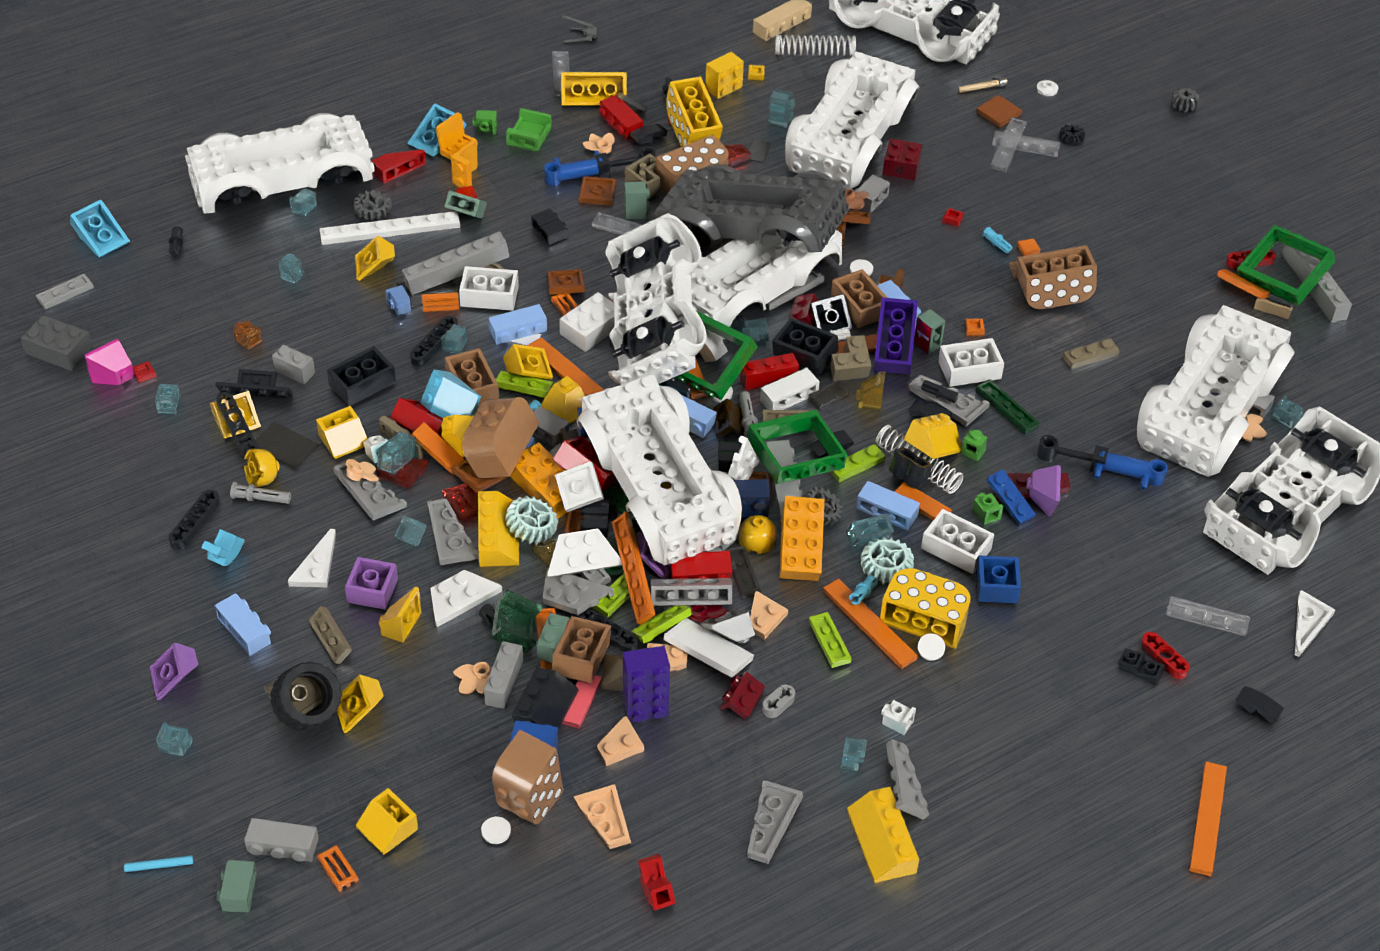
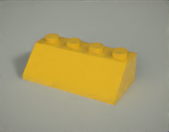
[561,72,627,106]
[478,491,519,567]
[847,787,919,883]

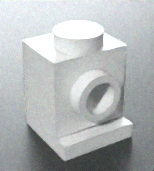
[363,435,392,463]
[881,700,916,735]

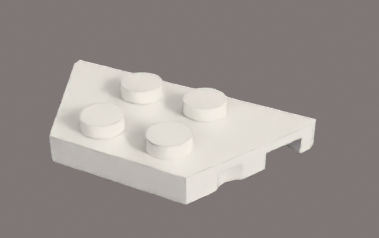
[728,436,759,480]
[547,529,622,578]
[430,570,502,627]

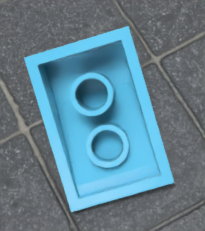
[407,103,466,157]
[70,199,130,258]
[420,369,482,418]

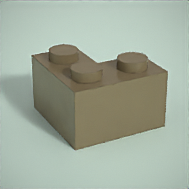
[625,154,660,200]
[829,335,871,381]

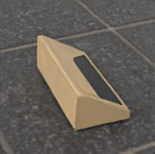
[1254,298,1293,319]

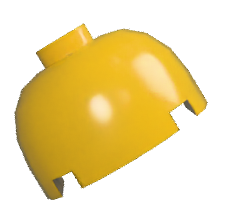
[244,449,279,488]
[738,515,777,554]

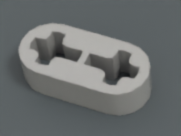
[762,684,795,718]

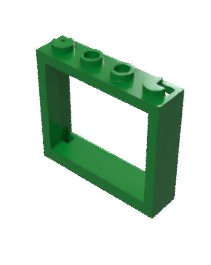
[1237,225,1335,306]
[676,310,758,400]
[747,410,848,484]

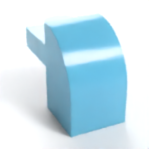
[201,529,245,566]

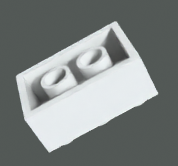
[459,266,519,311]
[560,292,615,352]
[938,338,1004,387]
[921,509,994,574]

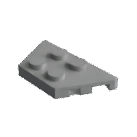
[543,567,614,615]

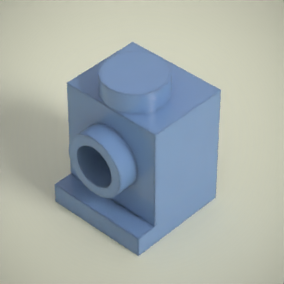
[385,285,411,315]

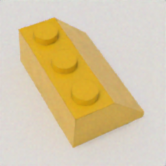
[904,413,962,459]

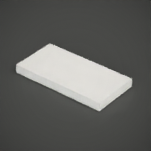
[663,618,754,677]

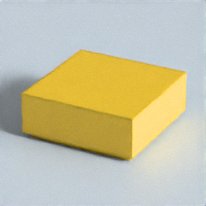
[748,65,765,80]

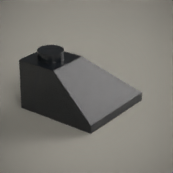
[810,294,852,332]

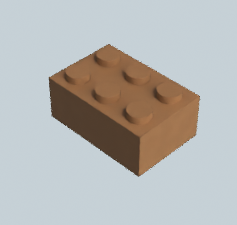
[831,269,887,328]
[445,348,499,407]
[552,616,611,683]

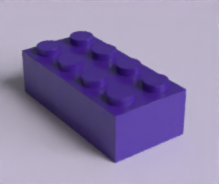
[874,297,918,375]
[623,645,670,722]

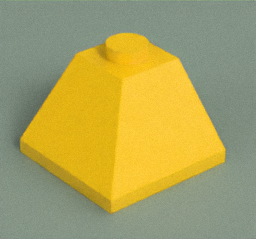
[355,235,395,281]
[503,344,553,380]
[541,376,586,426]
[209,391,261,439]
[441,415,474,458]
[379,587,421,643]
[337,674,384,733]

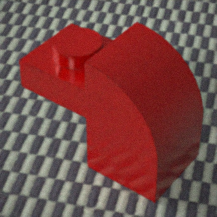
[637,854,675,910]

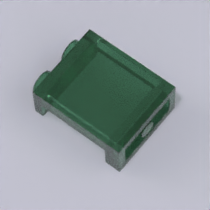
[491,589,542,654]

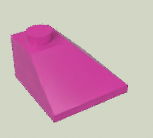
[84,339,135,385]

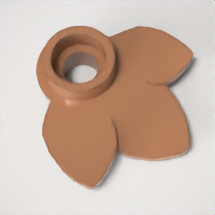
[845,189,869,211]

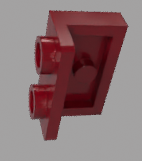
[788,293,819,327]
[719,671,765,719]

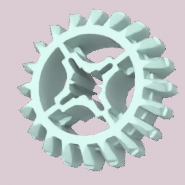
[505,495,558,545]
[860,536,914,585]

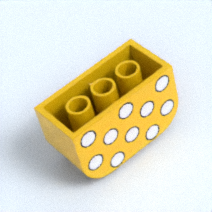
[666,77,723,147]
[880,568,970,649]

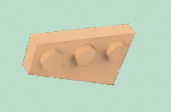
[573,784,631,849]

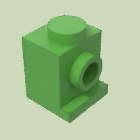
[473,110,497,134]
[961,429,987,461]
[973,493,1003,525]

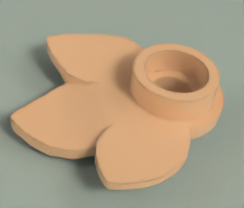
[583,133,615,154]
[1241,414,1267,442]
[345,459,379,481]
[453,662,492,694]

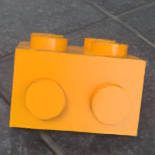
[436,112,478,159]
[451,141,478,188]

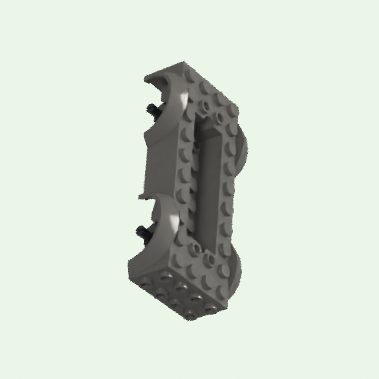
[656,164,849,253]

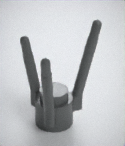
[562,15,597,43]

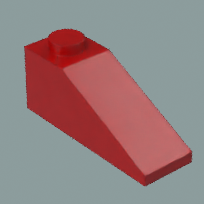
[371,149,426,184]

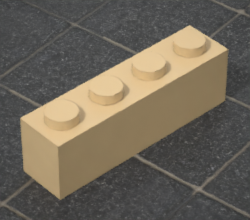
[753,0,812,41]

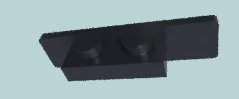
[215,369,293,398]

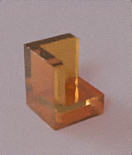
[879,269,905,290]

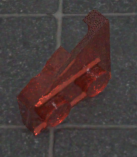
[724,144,751,167]
[376,458,429,489]
[443,483,478,521]

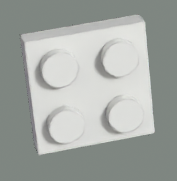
[555,462,604,512]

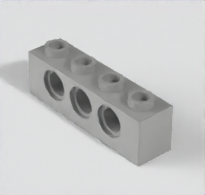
[650,578,732,606]

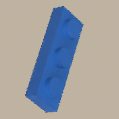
[986,469,1036,526]

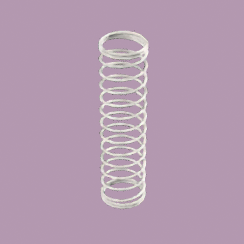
[775,35,856,56]
[875,425,963,494]

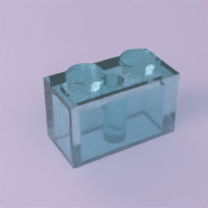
[768,88,795,128]
[377,431,416,474]
[846,514,894,549]

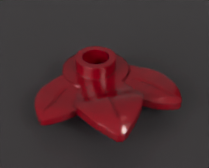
[690,605,727,622]

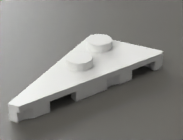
[288,529,336,588]
[1295,590,1335,657]

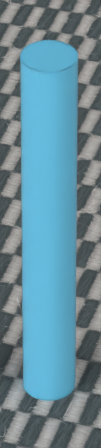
[124,855,194,872]

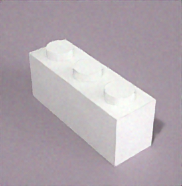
[760,368,819,410]

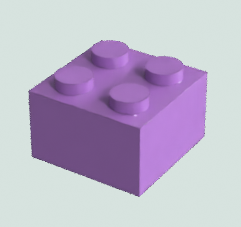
[345,557,398,610]

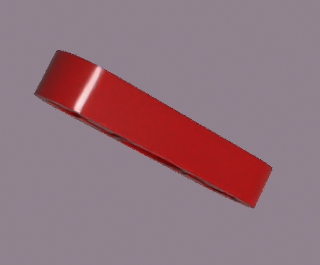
[1226,250,1276,269]
[1141,632,1190,679]

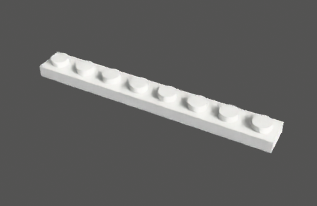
[319,211,460,245]

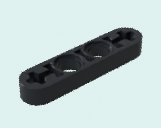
[410,316,458,366]
[216,392,258,460]
[169,490,220,550]
[571,608,638,652]

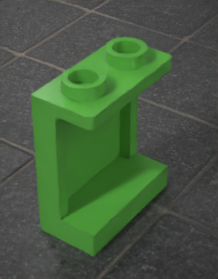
[506,108,552,152]

